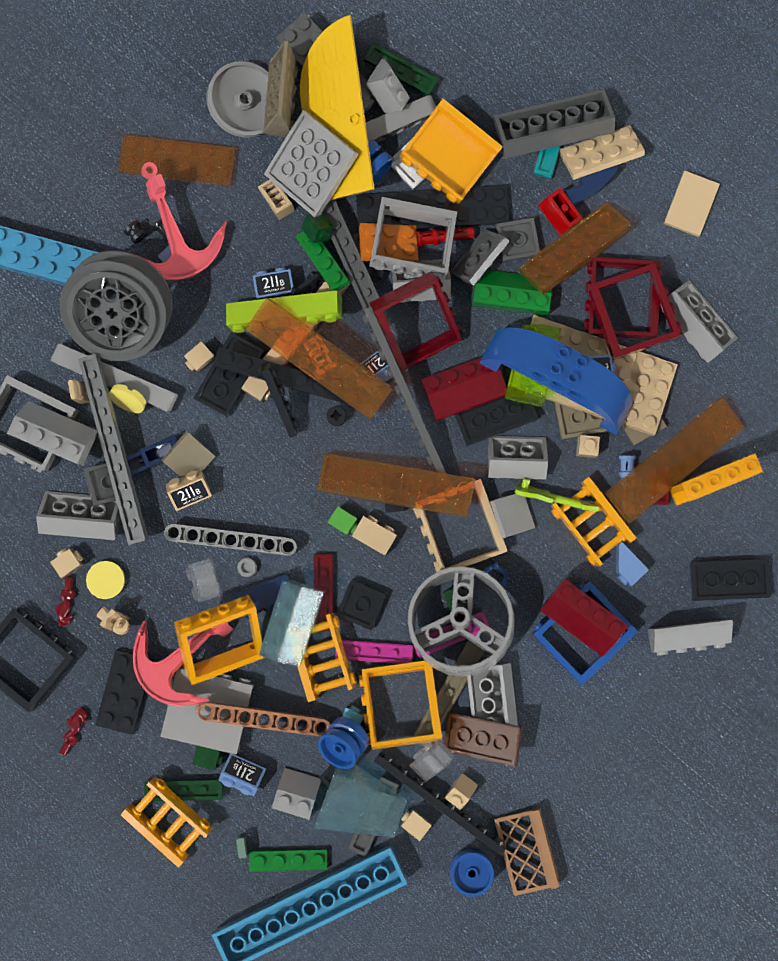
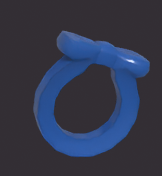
[482,561,508,587]

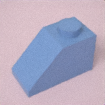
[616,542,648,586]

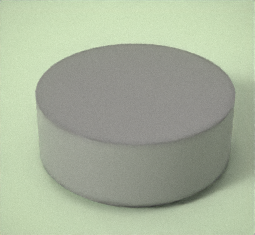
[237,558,257,577]

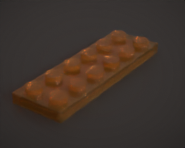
[118,134,236,186]
[519,202,632,295]

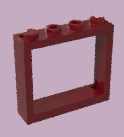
[583,257,661,340]
[587,263,682,360]
[369,271,462,371]

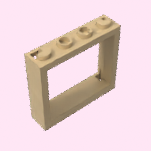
[413,479,507,572]

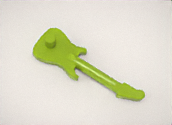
[515,478,600,511]

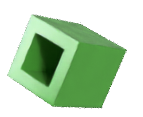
[327,506,358,535]

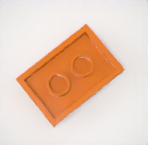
[359,223,418,263]

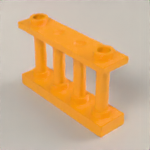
[551,477,636,567]
[286,613,357,702]
[121,776,213,868]

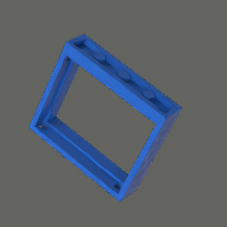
[532,581,638,685]

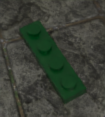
[364,43,438,96]
[144,779,223,801]

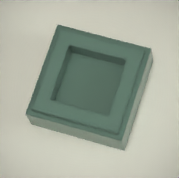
[236,835,248,859]

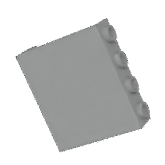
[160,664,255,755]

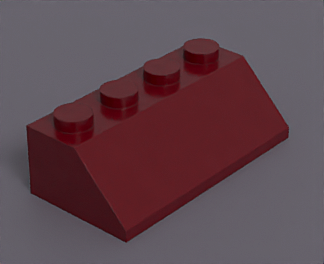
[421,357,508,421]
[540,579,628,657]

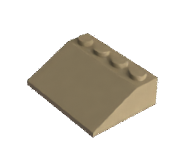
[263,41,298,138]

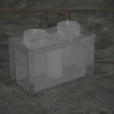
[186,559,223,602]
[409,739,455,782]

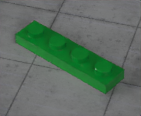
[295,231,350,291]
[249,849,328,872]

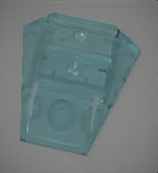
[314,764,407,838]

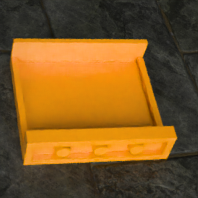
[399,99,503,204]
[669,454,763,506]

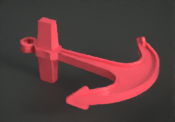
[141,162,227,280]
[133,602,233,707]

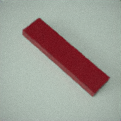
[314,554,334,631]

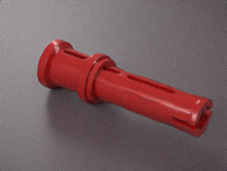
[416,226,474,248]

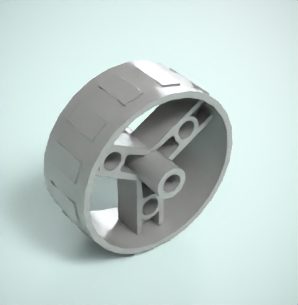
[408,567,515,677]

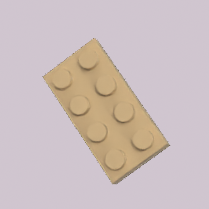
[560,125,645,180]

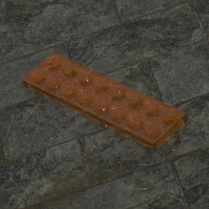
[246,297,393,420]
[605,397,745,523]
[317,453,475,518]

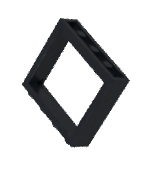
[0,608,77,712]

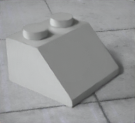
[366,59,410,113]
[272,768,321,819]

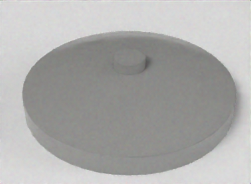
[207,61,268,138]

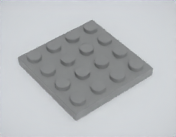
[264,110,359,217]

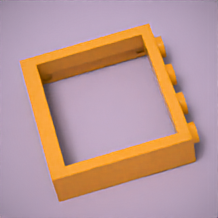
[174,595,265,685]
[359,661,442,750]

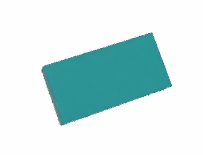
[533,146,561,179]

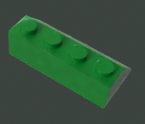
[472,270,552,316]

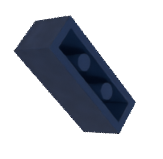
[233,574,296,619]

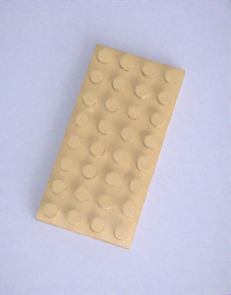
[509,315,678,436]

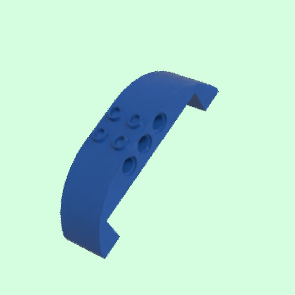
[480,328,633,435]

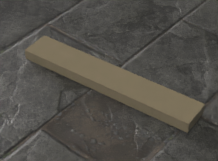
[412,640,484,748]

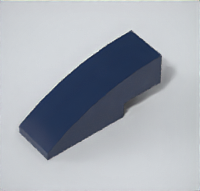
[565,165,618,206]
[126,435,177,477]

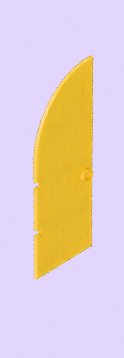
[300,15,374,201]

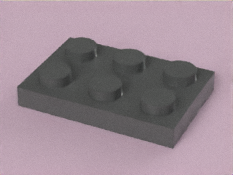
[450,229,509,285]

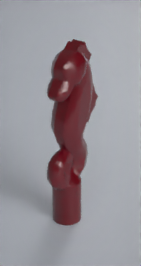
[55,578,75,627]
[59,707,87,756]

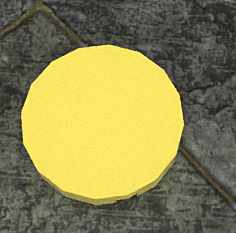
[109,384,146,413]
[86,561,126,599]

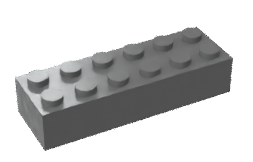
[276,12,378,115]
[494,89,615,159]

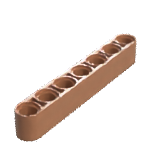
[196,701,330,737]

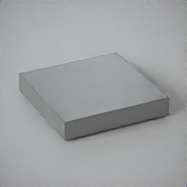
[490,494,535,539]

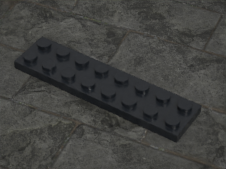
[356,185,509,231]

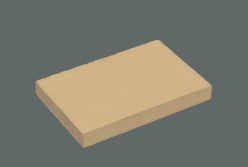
[663,170,720,237]

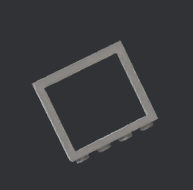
[369,197,457,281]
[0,375,79,473]

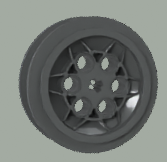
[60,250,172,361]

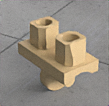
[97,607,130,635]

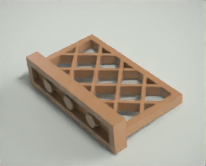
[494,807,560,896]

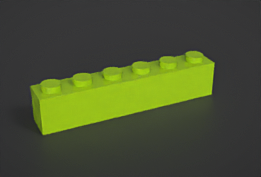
[226,290,342,333]

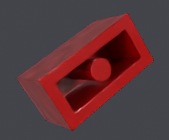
[538,188,583,236]

